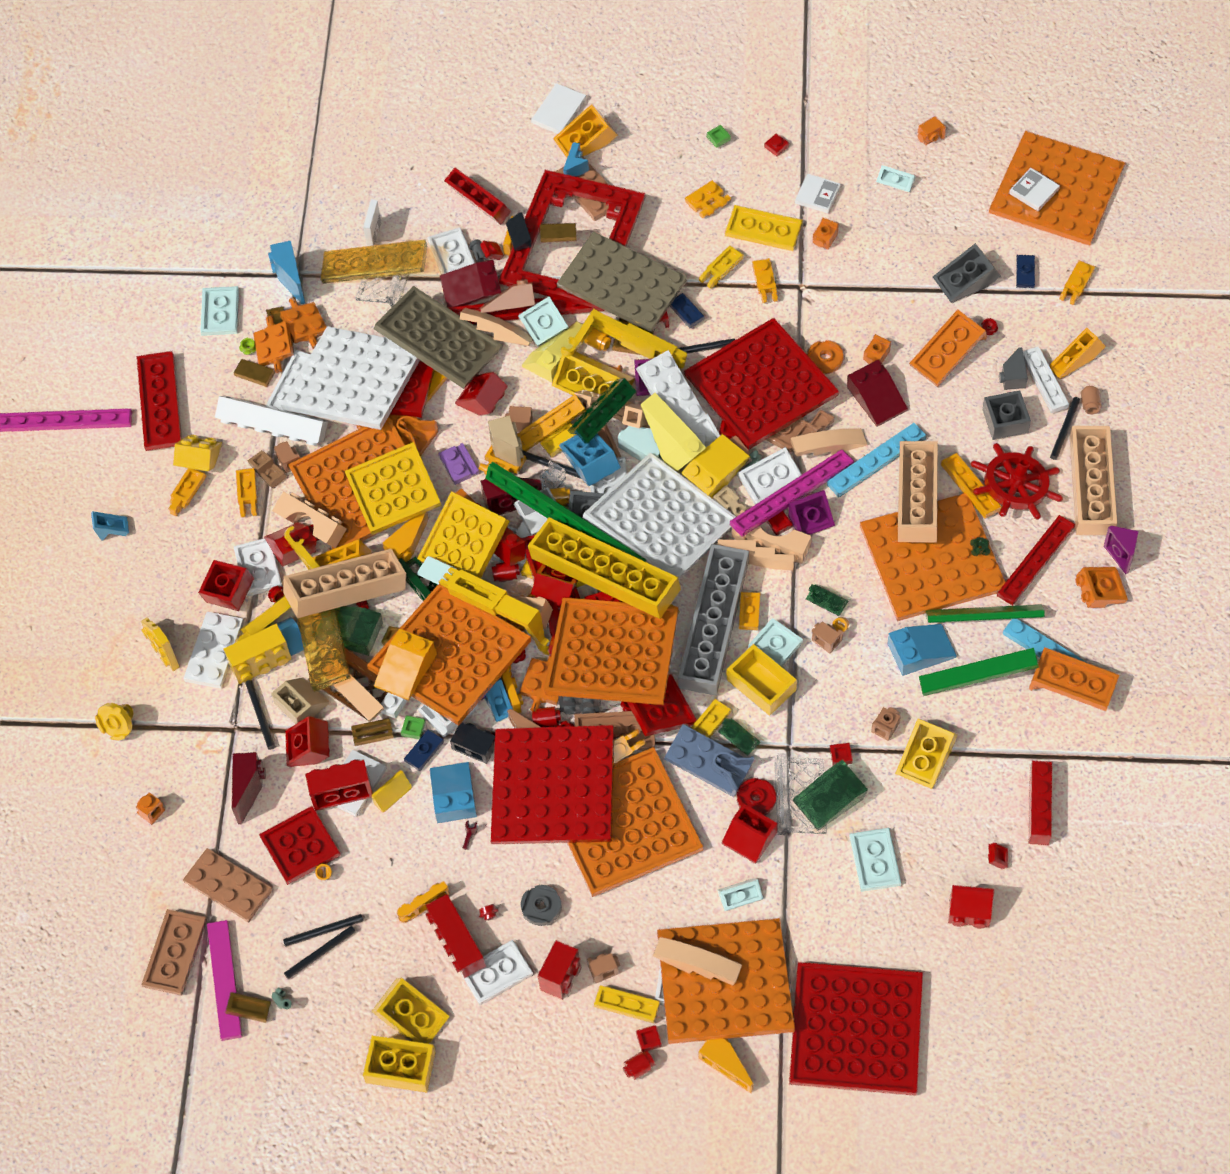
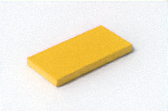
[725,205,803,251]

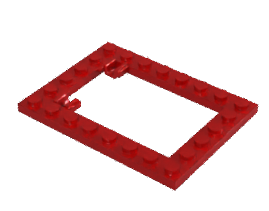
[499,170,646,310]

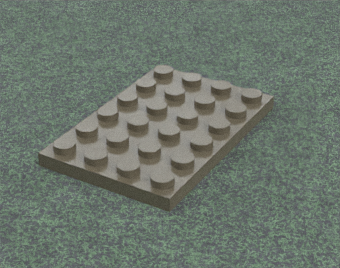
[557,231,687,333]
[373,286,503,389]

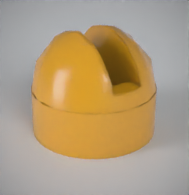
[832,617,849,632]
[315,864,332,880]

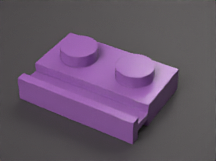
[438,442,479,485]

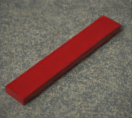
[997,515,1075,606]

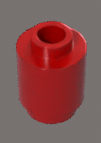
[492,562,520,583]
[532,706,561,727]
[623,1050,655,1080]

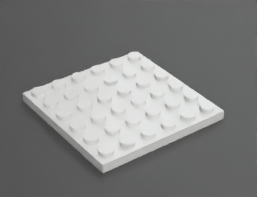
[281,326,420,430]
[583,452,736,580]

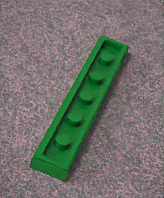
[926,604,1045,623]
[919,648,1039,696]

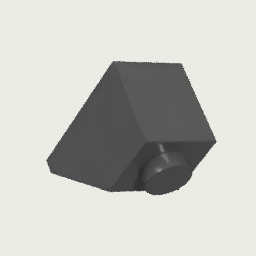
[999,347,1028,390]

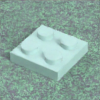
[518,297,568,347]
[748,618,803,667]

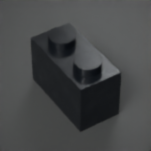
[450,722,495,764]

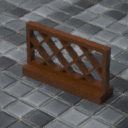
[308,641,388,722]

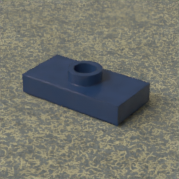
[1016,255,1035,288]
[670,293,704,329]
[404,730,444,771]

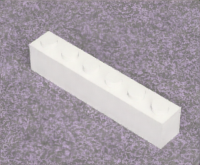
[215,396,328,446]

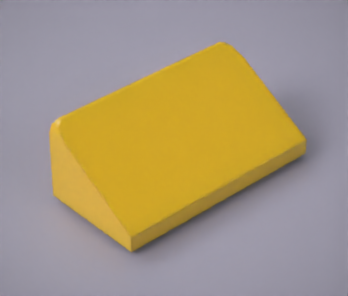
[372,770,412,813]

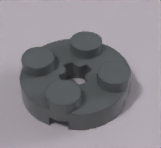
[520,885,562,926]

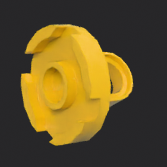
[95,703,133,741]

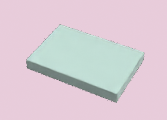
[200,286,239,336]
[849,828,901,892]

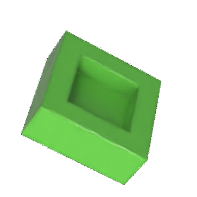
[706,125,731,148]
[401,716,426,740]

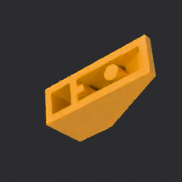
[1049,328,1106,379]
[382,512,429,562]
[312,539,372,567]
[698,1038,753,1093]

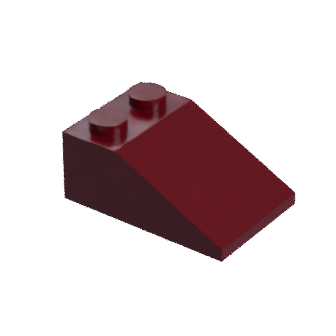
[440,260,501,307]
[847,359,908,427]
[480,477,542,515]
[231,752,266,825]

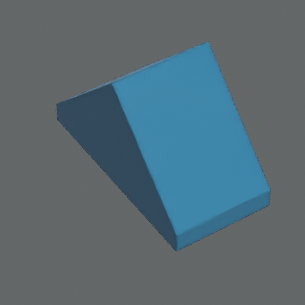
[277,617,307,656]

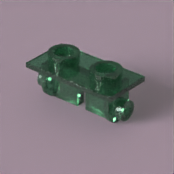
[805,584,849,616]
[718,718,761,756]

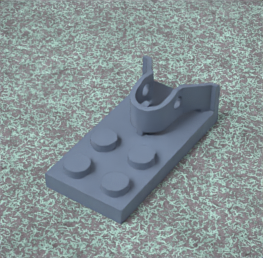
[664,724,755,797]

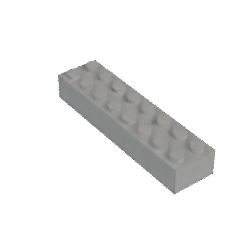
[678,544,749,696]

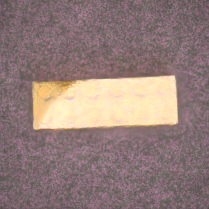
[320,239,427,284]
[298,608,351,692]

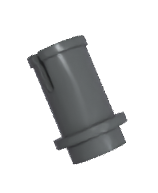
[470,239,487,262]

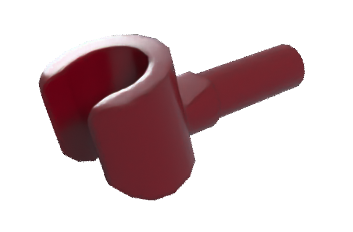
[462,820,477,850]

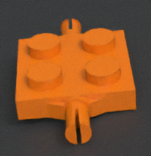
[280,297,327,349]
[253,316,294,373]
[520,655,559,711]

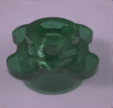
[970,537,990,556]

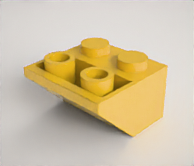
[173,434,222,471]

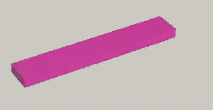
[207,920,242,1041]

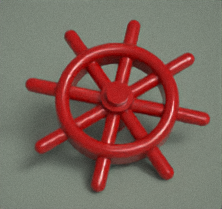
[971,443,1063,520]

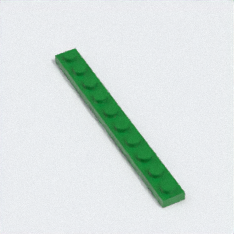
[485,462,647,562]

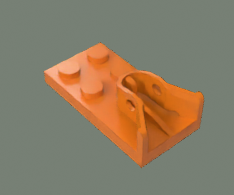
[909,309,987,387]
[356,414,438,457]
[1029,647,1119,711]

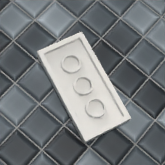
[636,350,706,425]
[183,612,244,689]

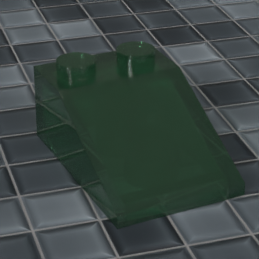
[315,606,383,656]
[792,759,868,831]

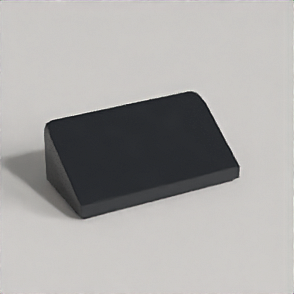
[505,212,532,251]

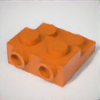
[1075,567,1128,608]

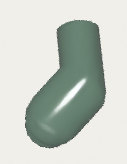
[742,450,762,470]
[272,987,292,1009]

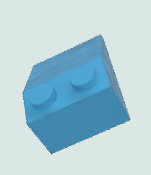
[268,240,305,304]
[559,434,621,487]
[887,624,957,676]
[430,762,477,824]

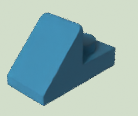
[563,142,589,177]
[91,511,129,541]
[485,678,513,722]

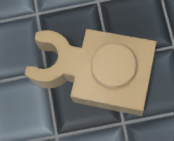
[712,485,747,517]

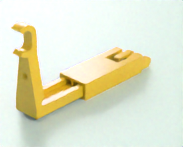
[561,309,687,369]
[235,526,320,643]
[439,567,550,655]

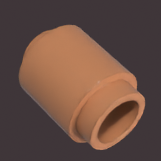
[1080,386,1102,415]

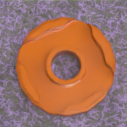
[807,340,843,374]

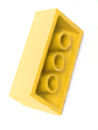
[551,352,635,395]

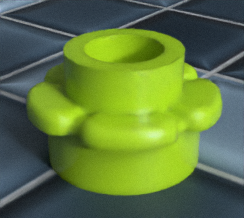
[239,338,256,355]

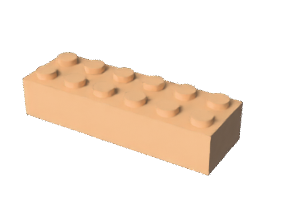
[1069,426,1117,535]
[898,441,938,542]
[283,549,406,618]

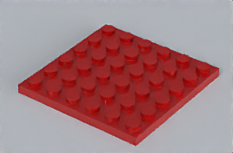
[684,317,839,450]
[490,725,614,845]
[789,962,923,1096]

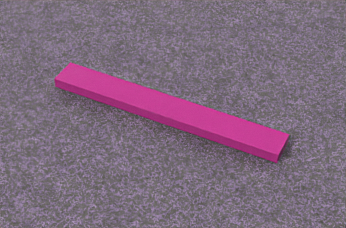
[0,408,132,432]
[729,449,854,537]

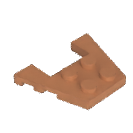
[766,410,834,453]

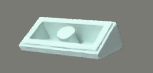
[876,165,916,192]
[417,556,457,584]
[717,878,763,911]

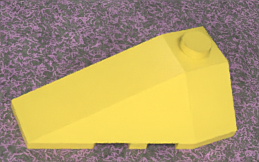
[522,321,584,383]
[640,393,706,472]

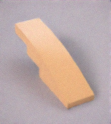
[460,308,533,346]
[791,428,867,457]
[718,539,794,571]
[320,659,384,722]
[653,937,741,986]

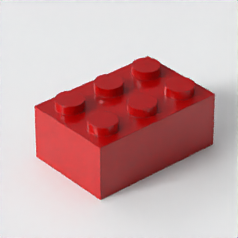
[305,759,373,811]

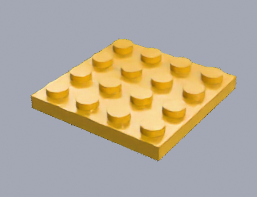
[345,442,442,535]
[417,491,510,589]

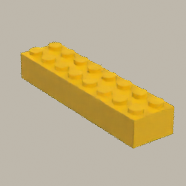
[528,517,681,619]

